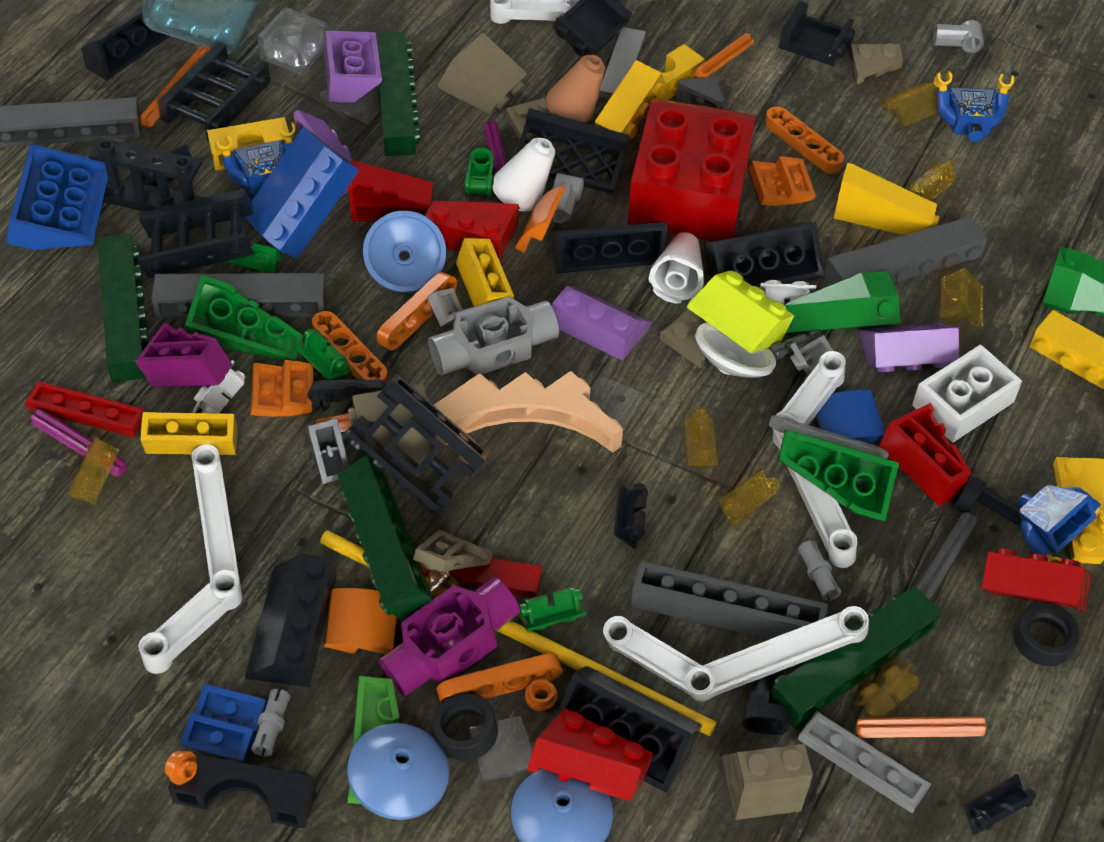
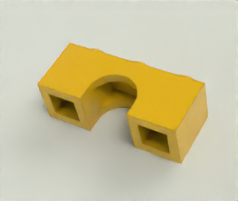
[649,44,705,100]
[207,117,289,171]

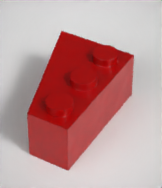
[348,160,434,222]
[425,201,519,261]
[879,403,972,506]
[982,548,1092,613]
[527,708,654,801]

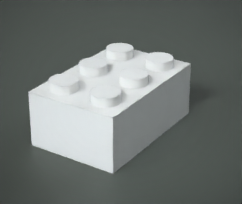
[912,344,1022,442]

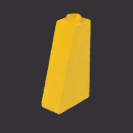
[834,163,940,235]

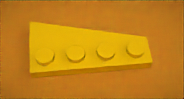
[1053,457,1104,564]

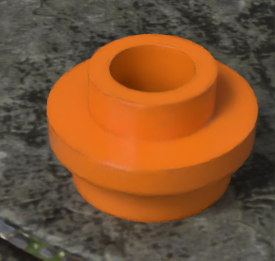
[525,679,558,711]
[165,750,197,785]

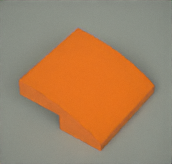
[748,156,816,206]
[515,185,566,253]
[250,360,313,417]
[324,588,396,655]

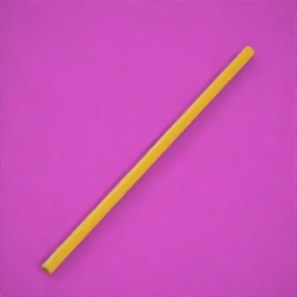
[320,530,717,736]

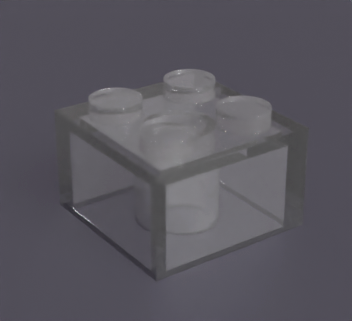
[257,7,328,75]

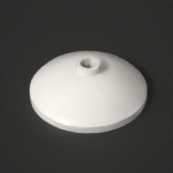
[695,323,776,378]

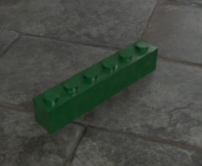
[376,32,420,156]
[97,234,149,383]
[338,455,433,622]
[769,586,941,729]

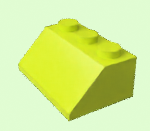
[687,271,794,354]

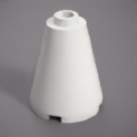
[492,138,555,212]
[649,232,704,303]

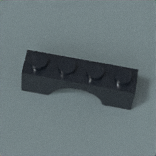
[168,751,316,829]

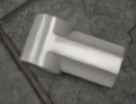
[933,20,984,53]
[552,173,584,224]

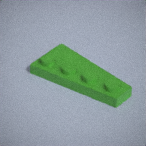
[347,676,407,804]

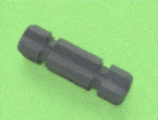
[769,330,822,360]

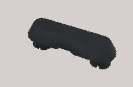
[307,379,386,411]

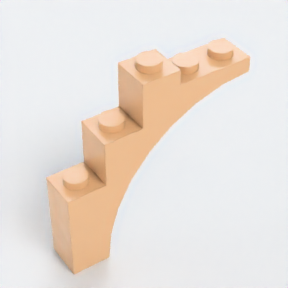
[434,371,623,453]

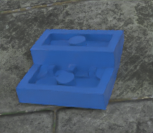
[816,390,885,444]
[180,684,268,763]

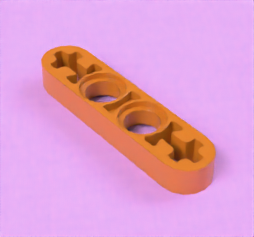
[765,107,844,174]
[376,272,457,351]
[312,311,388,384]
[436,653,563,704]

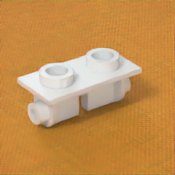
[759,280,816,305]
[192,360,245,413]

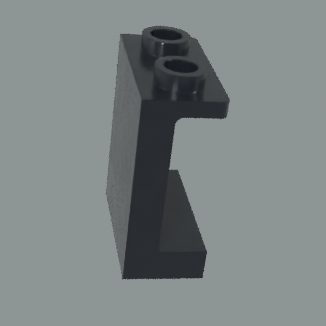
[553,0,632,57]
[779,1,855,67]

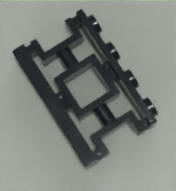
[345,374,489,513]

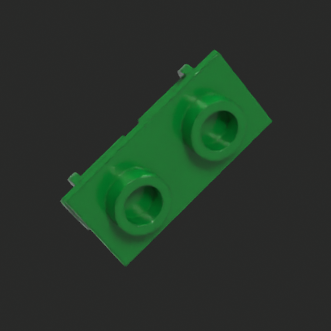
[224,236,283,273]
[295,328,352,380]
[518,587,587,632]

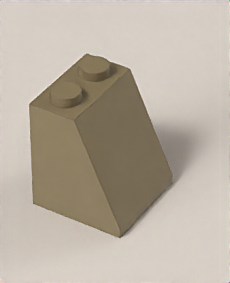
[437,33,527,114]
[348,383,435,466]
[721,744,813,820]

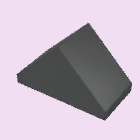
[676,76,724,109]
[307,418,349,484]

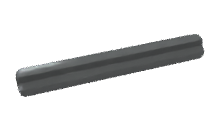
[916,512,977,600]

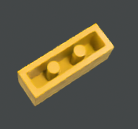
[595,60,665,140]
[456,238,514,307]
[1030,310,1104,390]
[140,412,238,455]

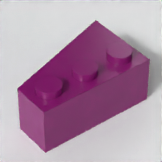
[135,323,233,387]

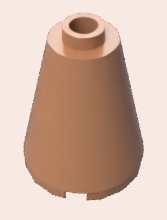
[545,55,605,123]

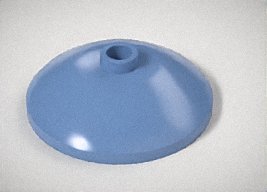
[363,211,446,293]
[347,723,449,820]
[511,769,613,842]

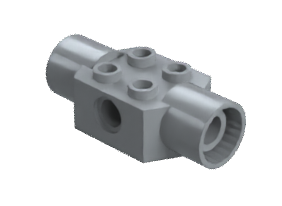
[428,296,559,376]

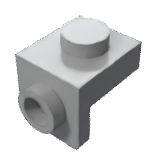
[427,288,474,328]
[790,335,833,376]

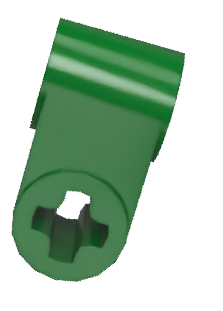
[465,148,494,198]

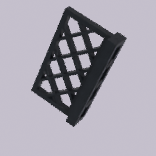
[515,108,630,194]

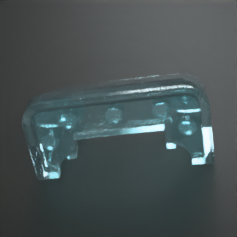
[143,0,260,54]

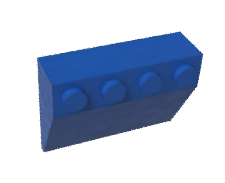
[245,126,359,259]
[6,144,108,250]

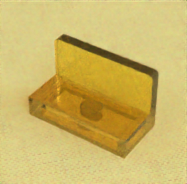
[881,81,938,127]
[941,268,983,328]

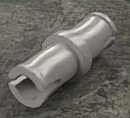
[798,541,841,601]
[251,689,291,757]

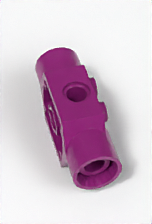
[379,577,521,697]

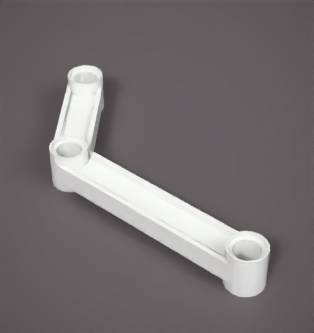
[490,0,579,24]
[773,351,857,568]
[138,444,242,674]
[603,606,869,702]

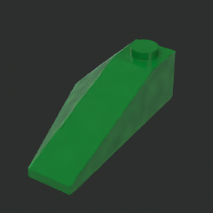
[1042,246,1104,316]
[784,271,900,334]
[184,275,304,361]
[778,430,899,522]

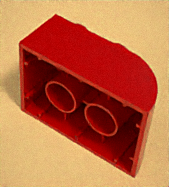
[627,98,756,241]

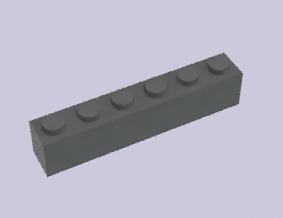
[0,97,141,147]
[824,216,987,285]
[151,273,326,318]
[631,561,828,639]

